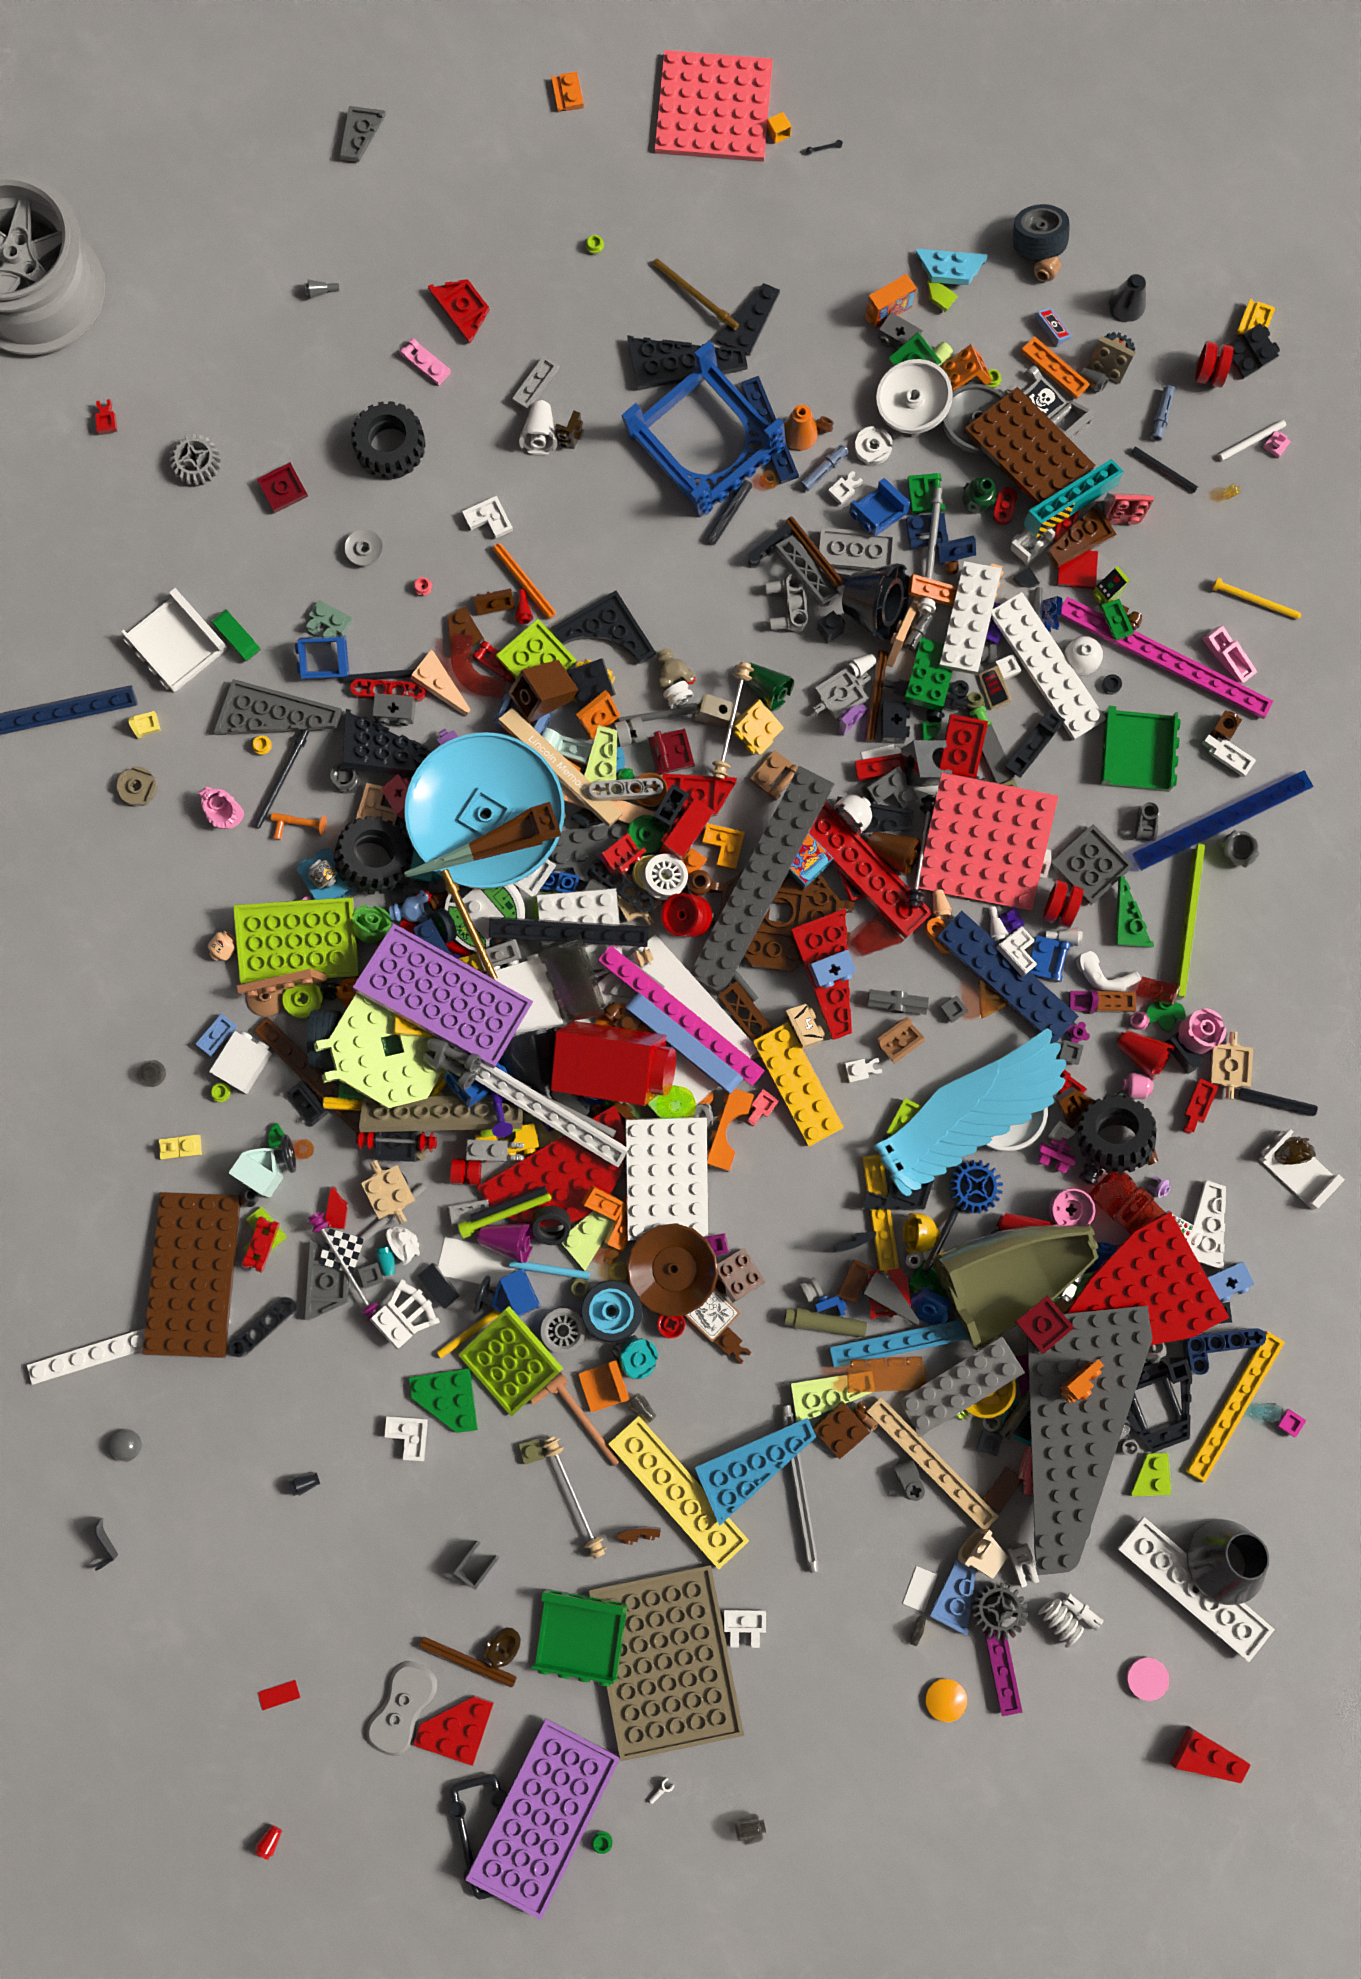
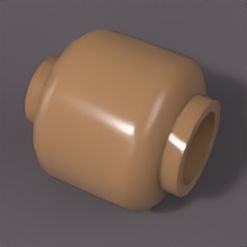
[1034,256,1061,282]

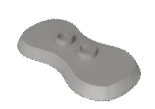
[366,1661,437,1756]

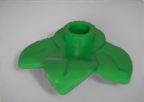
[1146,993,1186,1032]

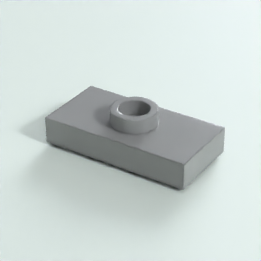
[448,1200,489,1226]

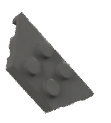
[305,1241,349,1320]

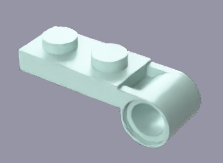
[541,728,593,765]

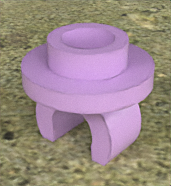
[1148,1176,1171,1198]

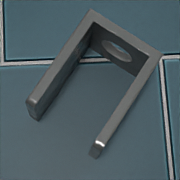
[454,1541,500,1590]

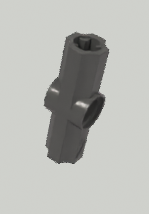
[867,989,929,1015]

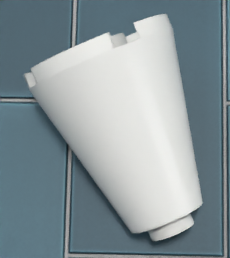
[519,400,557,456]

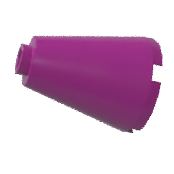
[476,1223,534,1263]

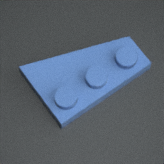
[929,1558,976,1636]

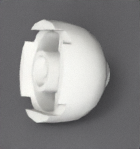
[1064,636,1103,676]
[834,795,872,834]

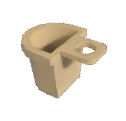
[958,1529,1008,1579]

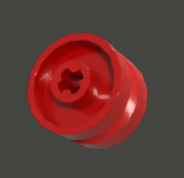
[1195,341,1233,388]
[1042,879,1084,929]
[661,893,712,937]

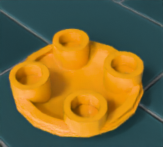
[925,1678,967,1722]

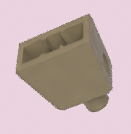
[694,693,741,728]

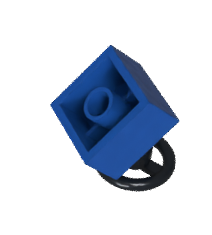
[472,1269,541,1317]

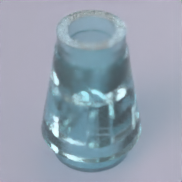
[1250,1403,1282,1423]

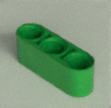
[211,609,261,662]

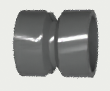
[330,762,360,794]

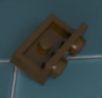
[555,410,584,449]

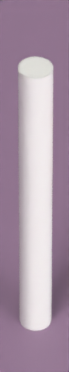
[1218,420,1286,461]

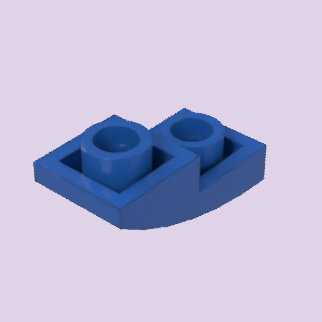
[540,872,580,893]

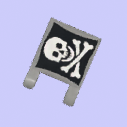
[1006,366,1068,419]

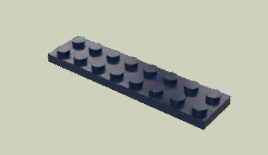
[936,910,1079,1044]

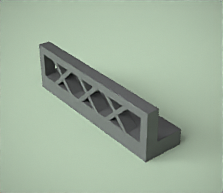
[774,535,839,606]

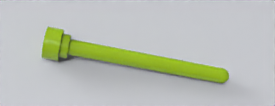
[458,1193,551,1238]

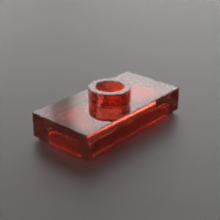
[1136,976,1180,1005]

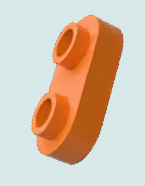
[925,918,951,954]

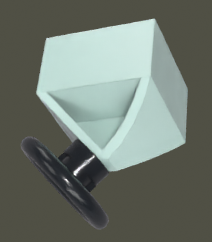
[229,1134,296,1198]

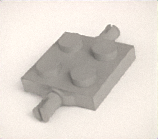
[812,668,871,720]

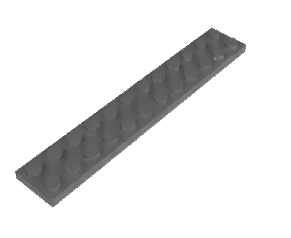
[690,766,835,993]

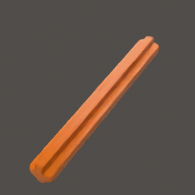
[493,543,556,619]

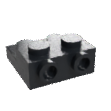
[1227,323,1280,379]

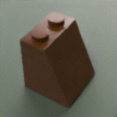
[508,660,578,723]

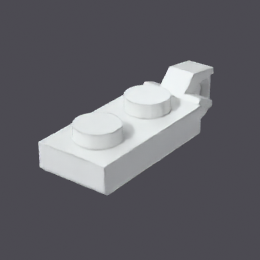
[1202,735,1256,777]

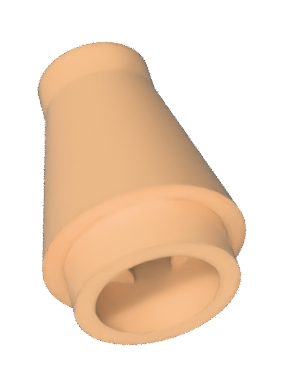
[932,890,952,920]

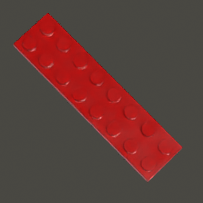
[809,802,933,939]

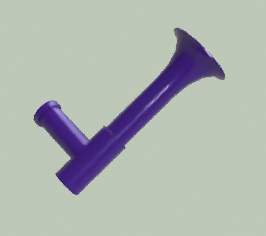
[491,1090,513,1137]

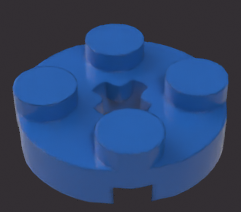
[910,1287,951,1325]

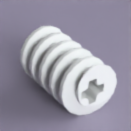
[1038,1599,1084,1648]

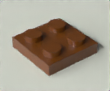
[812,1401,870,1460]

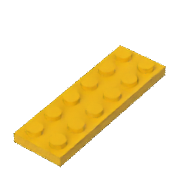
[752,1022,844,1146]

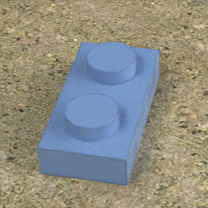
[196,1013,238,1057]

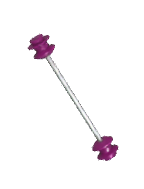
[307,1212,379,1324]

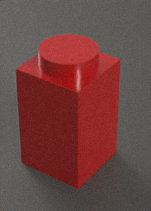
[551,1021,676,1106]

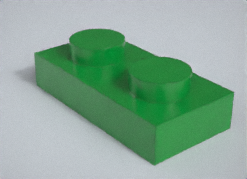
[1100,599,1134,642]

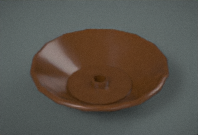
[626,1223,718,1317]

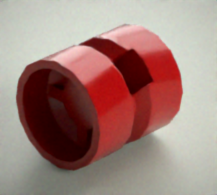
[450,1158,482,1186]

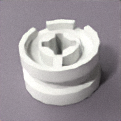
[663,681,694,709]

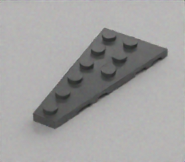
[214,679,342,734]

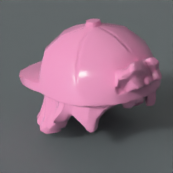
[198,786,244,829]

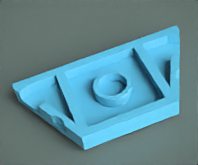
[915,248,987,285]

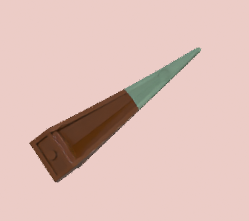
[404,802,562,877]

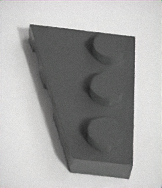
[340,106,386,162]

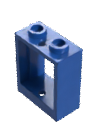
[295,635,349,679]

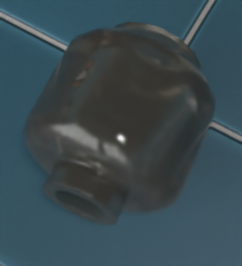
[734,1813,766,1845]

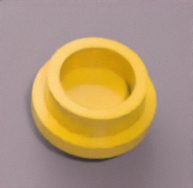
[252,736,272,755]

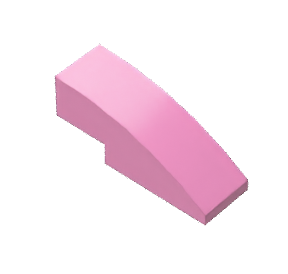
[1202,626,1257,684]

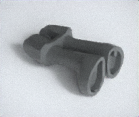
[422,1038,481,1090]

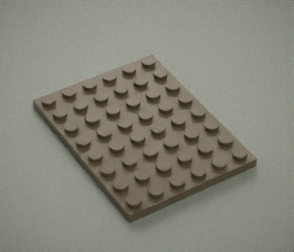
[589,1564,744,1761]

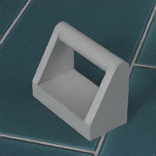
[1050,401,1095,441]

